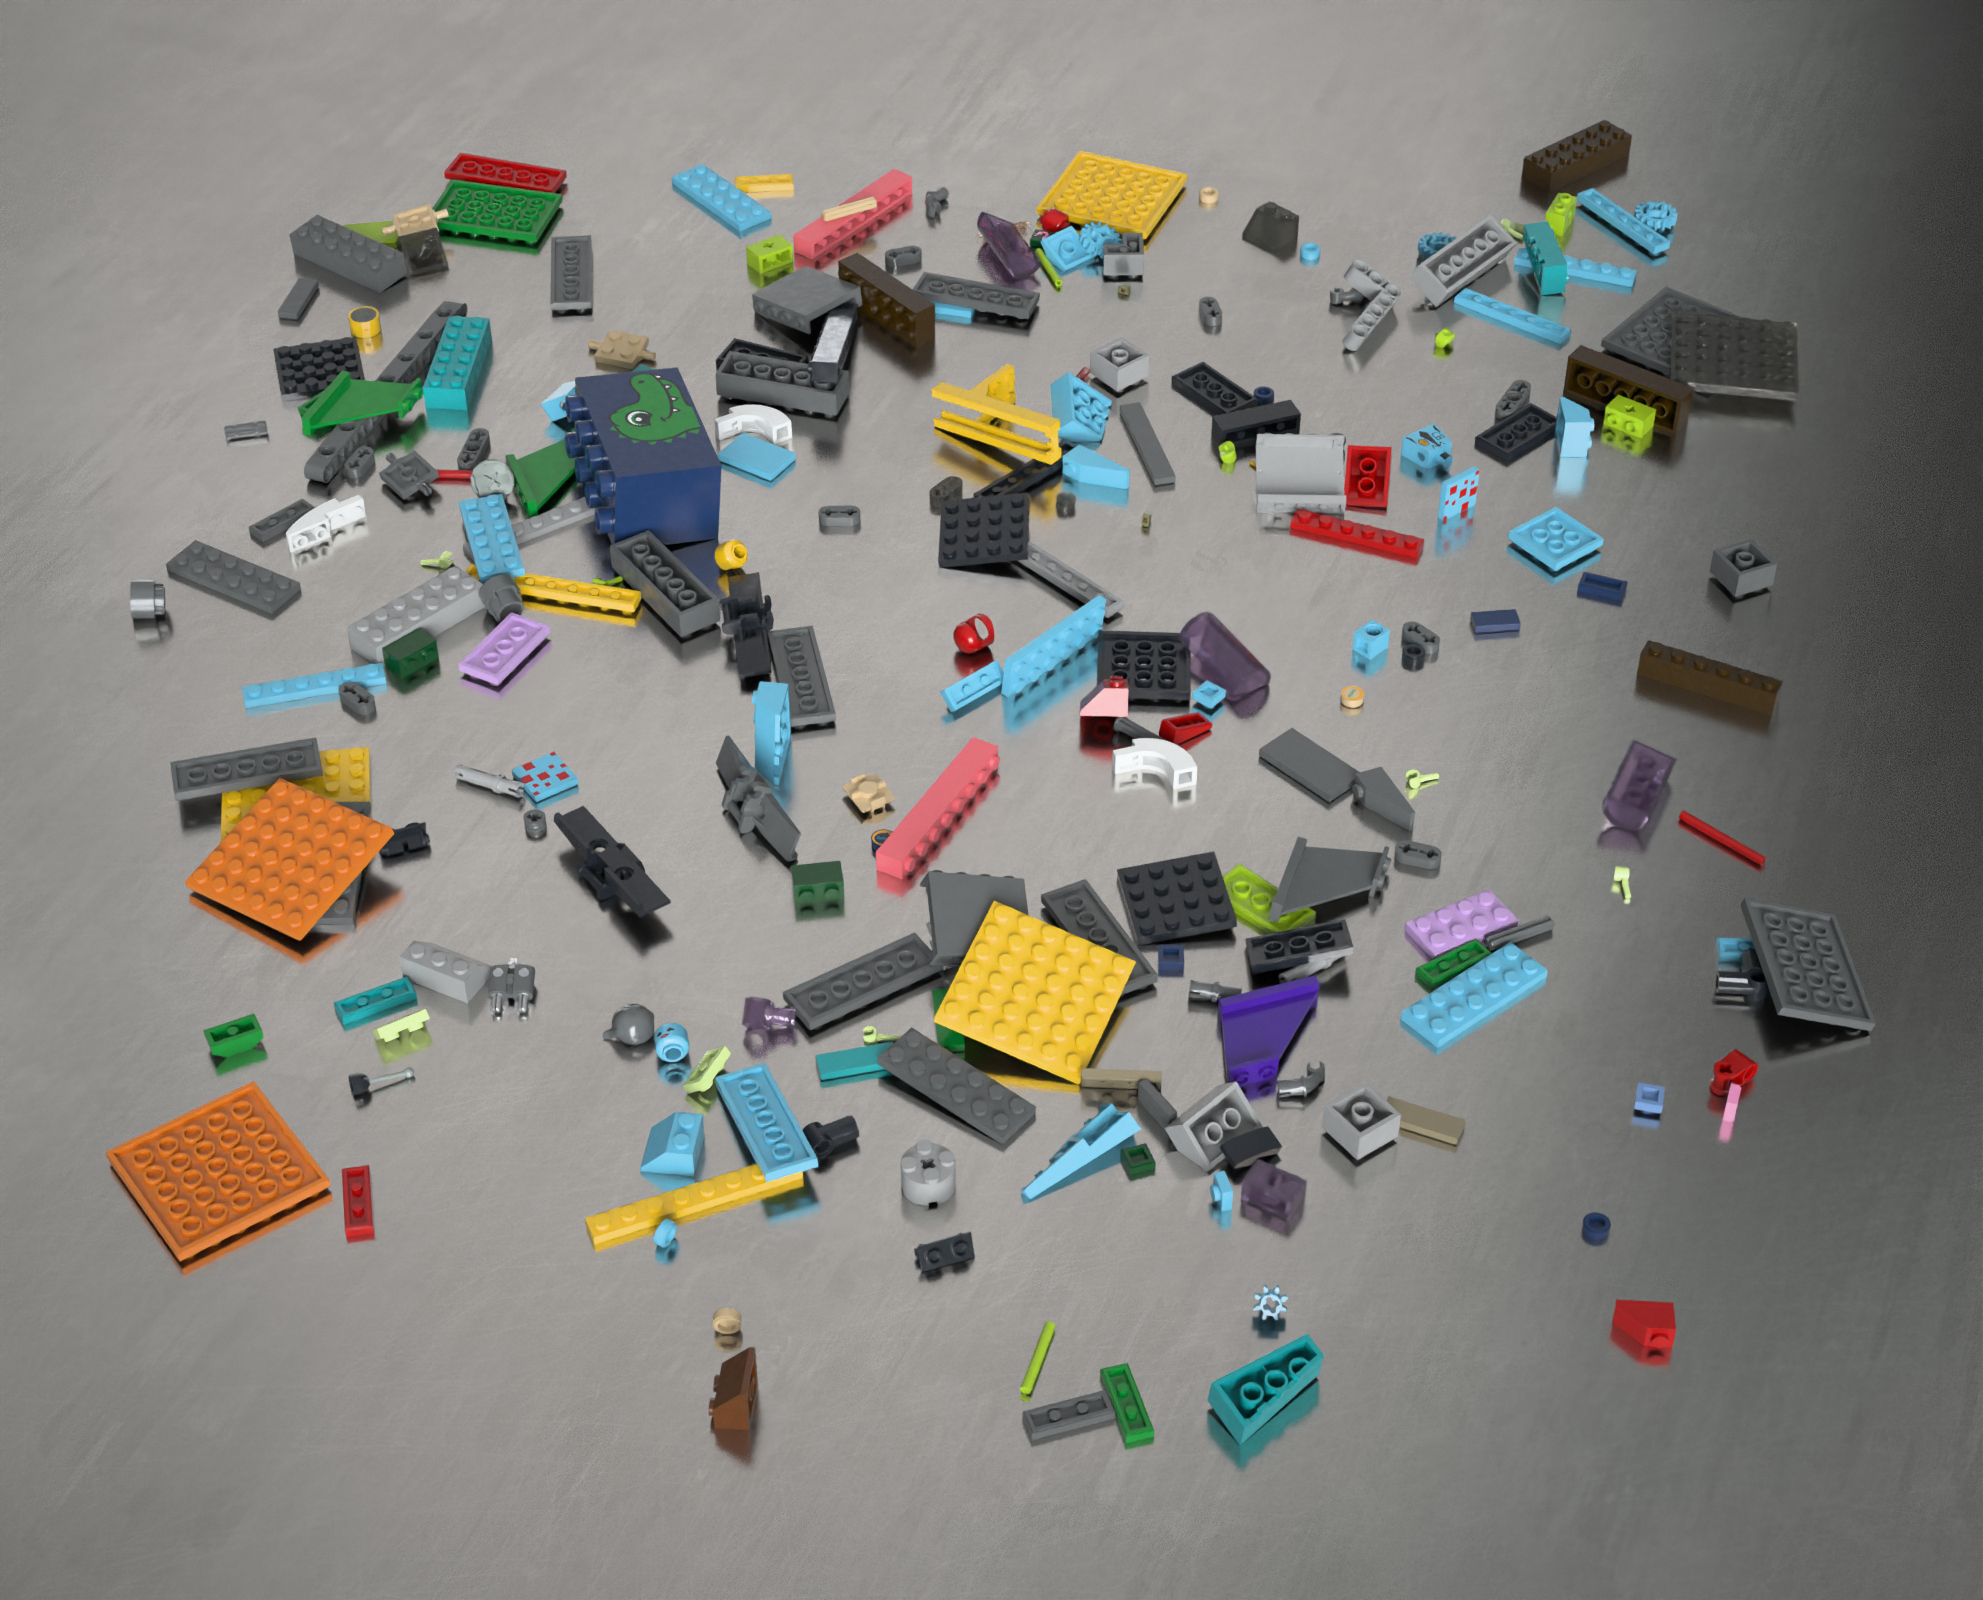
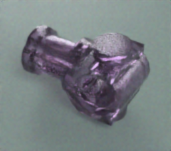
[742,996,796,1030]

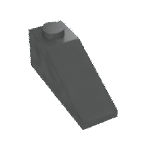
[1352,767,1415,831]

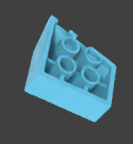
[1050,372,1112,442]
[752,681,791,785]

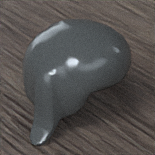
[602,1004,655,1045]

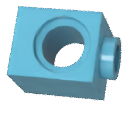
[1352,620,1390,660]

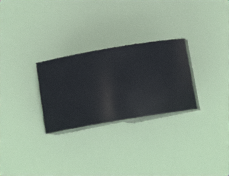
[1219,1126,1283,1168]

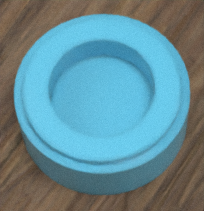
[1300,243,1320,260]
[653,1218,677,1248]

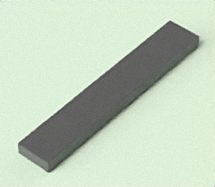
[1120,402,1176,485]

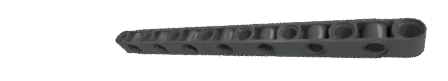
[304,299,468,483]

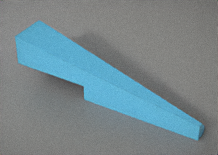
[1021,1103,1141,1199]

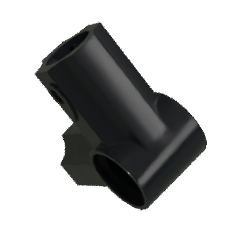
[1715,949,1768,1001]

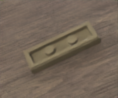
[1081,1068,1162,1090]
[1387,1096,1466,1145]

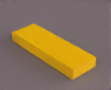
[735,174,794,193]

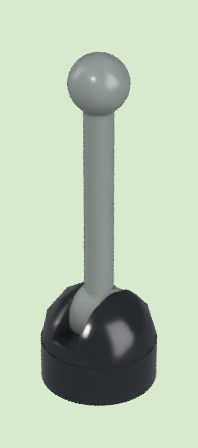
[349,1067,414,1096]

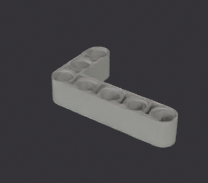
[1342,259,1402,351]

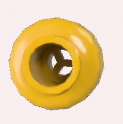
[715,539,748,571]

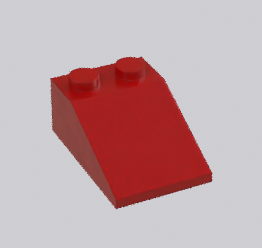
[1344,445,1392,508]

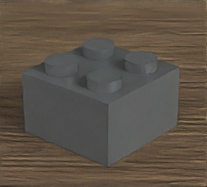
[1710,539,1777,597]

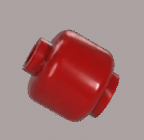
[1040,208,1071,234]

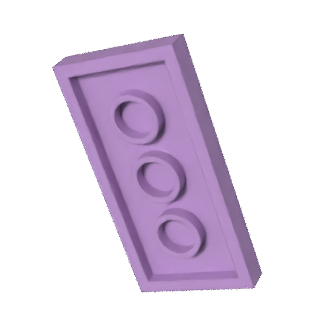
[459,612,550,685]
[1405,889,1518,960]

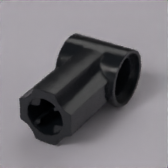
[802,1115,859,1158]

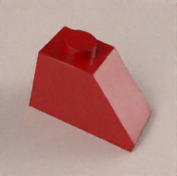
[1612,1300,1676,1348]

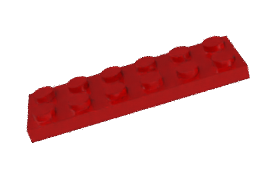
[444,153,567,193]

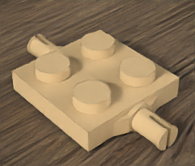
[382,204,449,243]
[588,330,656,369]

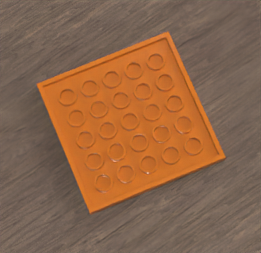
[185,778,394,941]
[106,1081,330,1261]

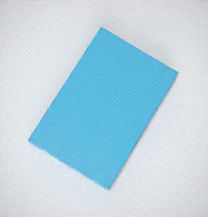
[718,433,796,481]

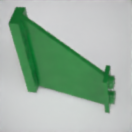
[302,370,423,436]
[505,428,575,519]

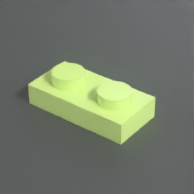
[372,1009,430,1042]
[682,1046,731,1094]

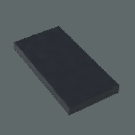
[716,338,809,367]
[1171,362,1259,415]
[1475,403,1557,461]
[1245,919,1355,974]

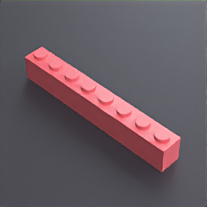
[793,169,912,260]
[876,737,1000,880]

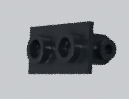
[380,822,430,856]
[914,1231,975,1272]

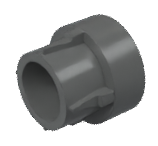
[479,575,524,622]

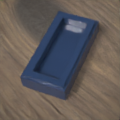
[1577,572,1628,601]
[1470,609,1521,633]

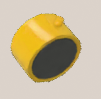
[348,306,381,338]

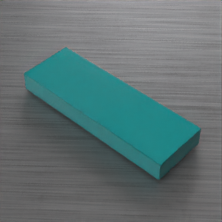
[333,976,417,1025]
[815,1041,893,1080]

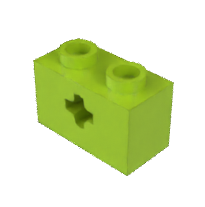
[1545,193,1577,237]
[746,234,793,274]
[1603,395,1656,439]

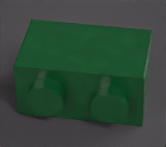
[382,628,439,679]
[791,861,844,904]

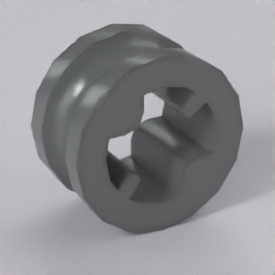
[523,809,547,833]

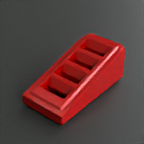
[1159,712,1213,745]

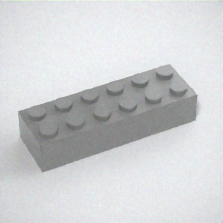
[1409,214,1517,307]
[347,565,485,666]

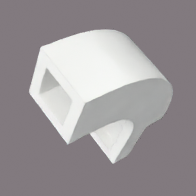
[714,405,792,444]
[1112,738,1197,789]

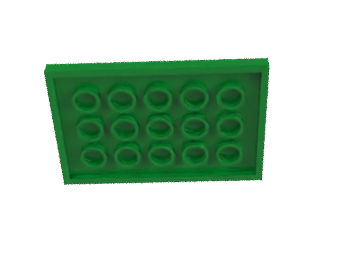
[432,180,563,242]

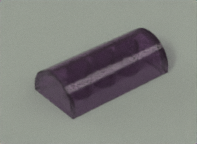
[977,212,1042,278]
[1178,612,1271,696]
[1602,739,1677,830]

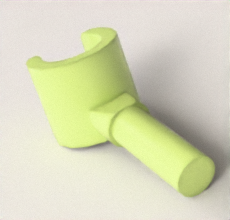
[1500,219,1523,240]
[420,551,454,569]
[1406,769,1439,789]
[1614,866,1631,899]
[863,1026,900,1046]

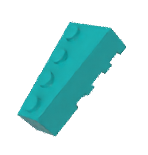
[1523,221,1569,296]
[1207,1333,1324,1445]

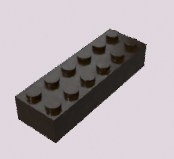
[1521,120,1632,193]
[838,253,935,348]
[1563,345,1694,435]

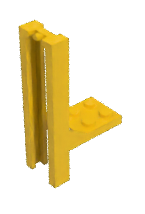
[931,364,1061,465]

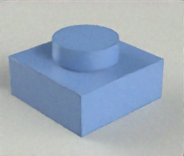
[1634,1082,1665,1114]

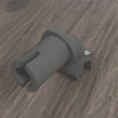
[925,187,949,218]
[1330,288,1365,304]
[1277,1061,1325,1098]

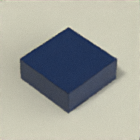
[1158,945,1184,970]

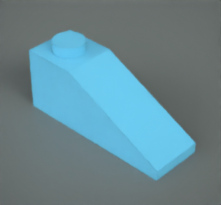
[1063,444,1130,489]

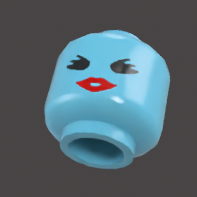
[654,1023,689,1062]

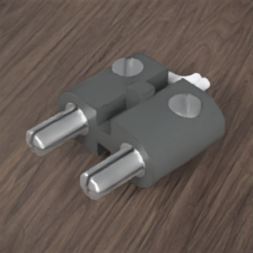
[488,958,535,1013]

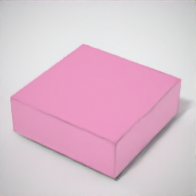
[1723,1083,1741,1122]

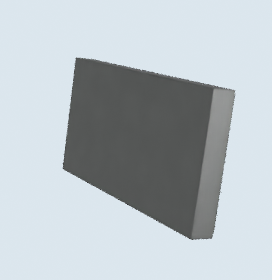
[1259,728,1360,802]

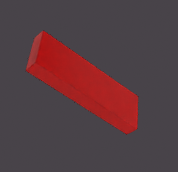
[342,1165,374,1237]

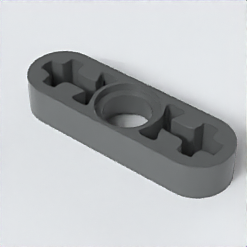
[1495,380,1531,421]
[457,428,490,470]

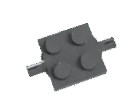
[379,450,439,500]

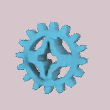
[1634,200,1678,231]
[1079,222,1122,259]
[1418,232,1456,259]

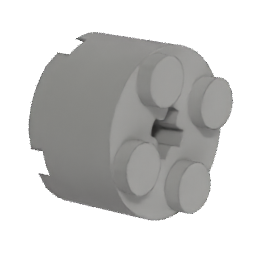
[900,1139,956,1206]

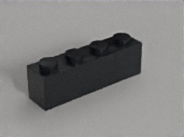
[1211,400,1301,446]

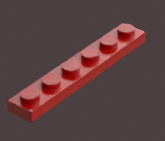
[1290,509,1424,559]

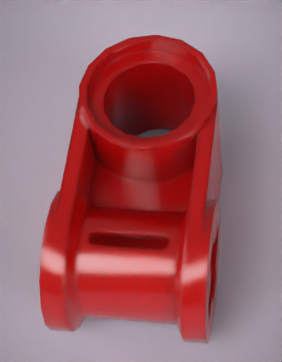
[1709,1049,1759,1096]

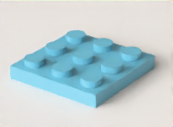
[1508,507,1604,571]

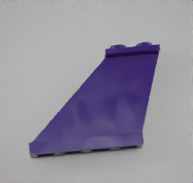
[1217,976,1319,1086]

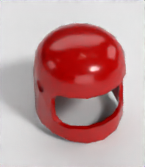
[953,613,994,654]

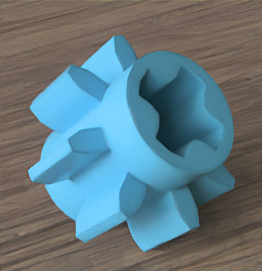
[1253,1284,1288,1320]

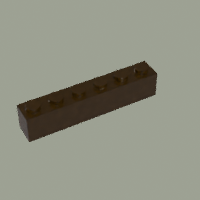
[1637,640,1783,716]

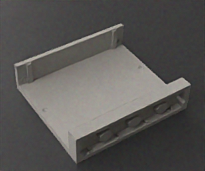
[1256,433,1346,514]

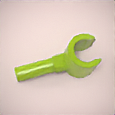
[592,576,623,586]

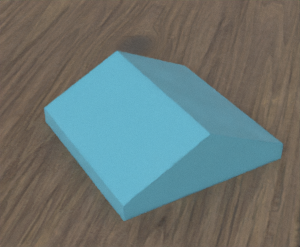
[1041,226,1095,272]

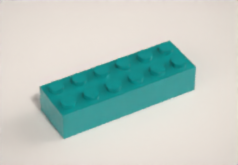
[423,316,492,411]

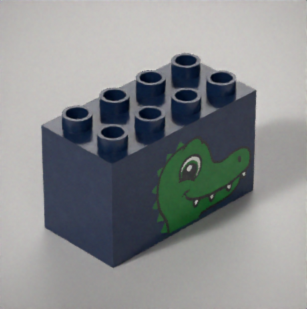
[565,367,722,545]

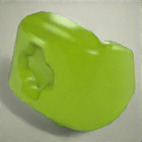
[1435,327,1455,348]
[1218,441,1237,463]

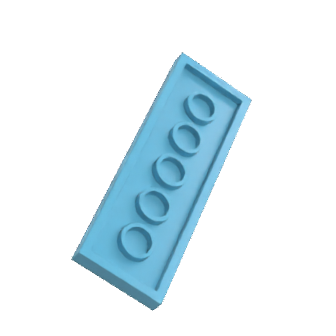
[672,164,771,232]
[458,494,525,583]
[1001,595,1106,698]
[1400,942,1548,1048]
[715,1063,818,1182]

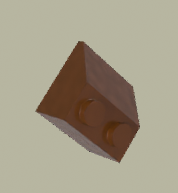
[709,1347,758,1431]

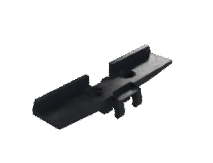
[719,572,774,683]
[554,806,671,917]

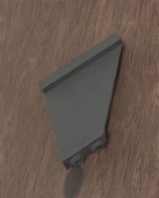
[1269,837,1391,923]

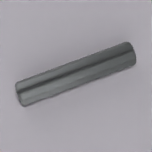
[1485,916,1554,951]

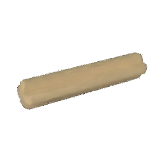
[821,197,877,222]

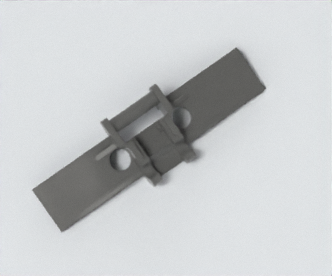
[716,736,801,861]

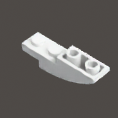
[286,495,366,553]

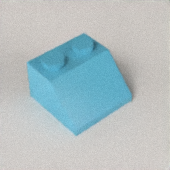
[1555,397,1594,457]
[640,1112,704,1177]

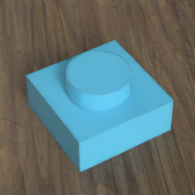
[1192,680,1226,708]
[1210,1171,1233,1211]

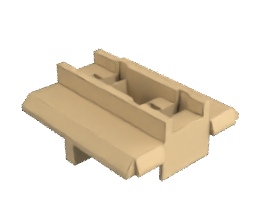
[842,773,895,813]

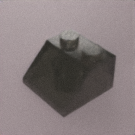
[1242,201,1299,251]
[395,228,449,276]

